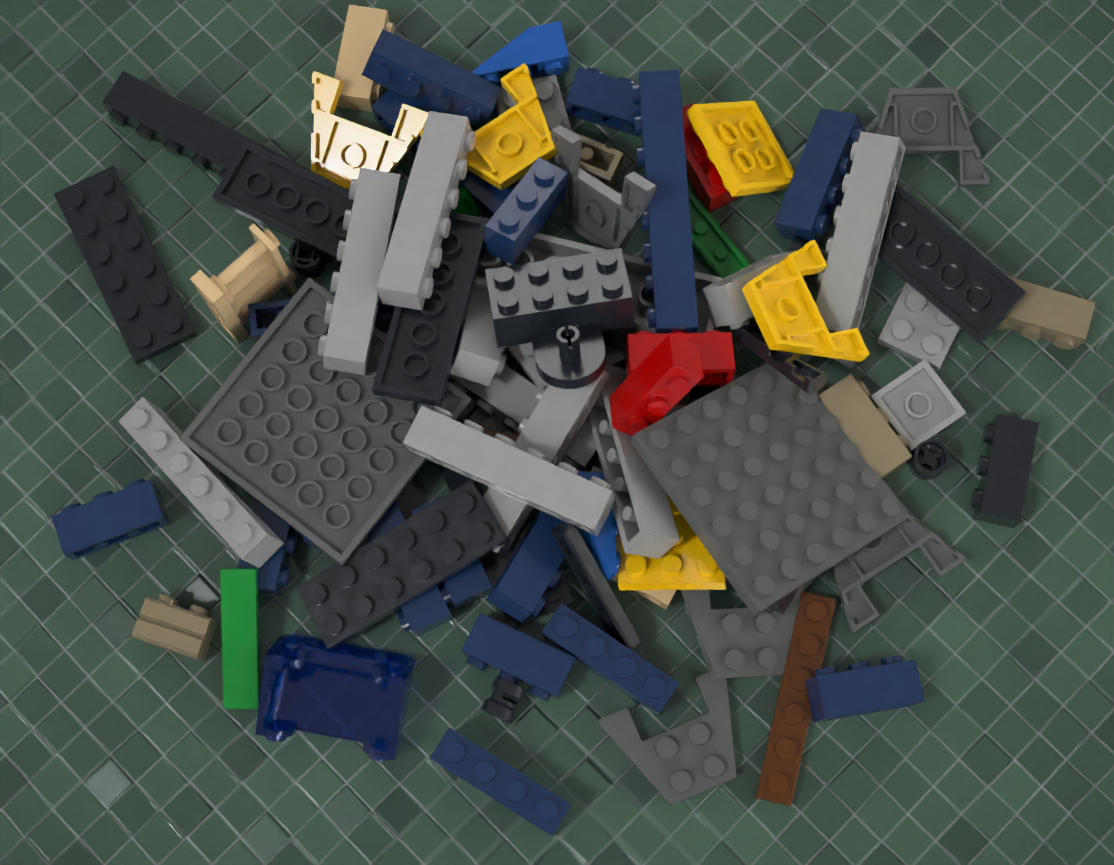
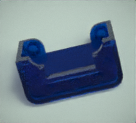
[255,634,415,761]

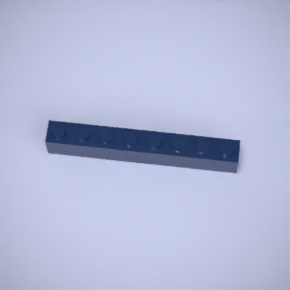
[632,69,698,334]

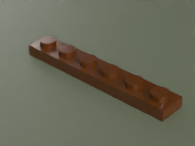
[755,591,836,807]

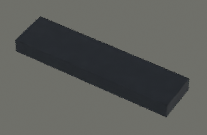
[550,522,641,649]

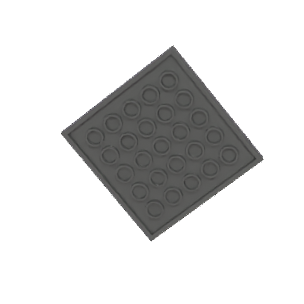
[179,278,472,566]
[629,362,910,616]

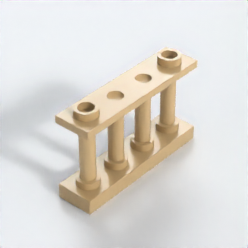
[190,223,298,344]

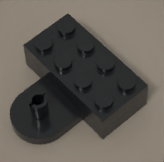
[485,248,635,389]

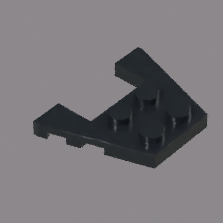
[736,320,869,395]

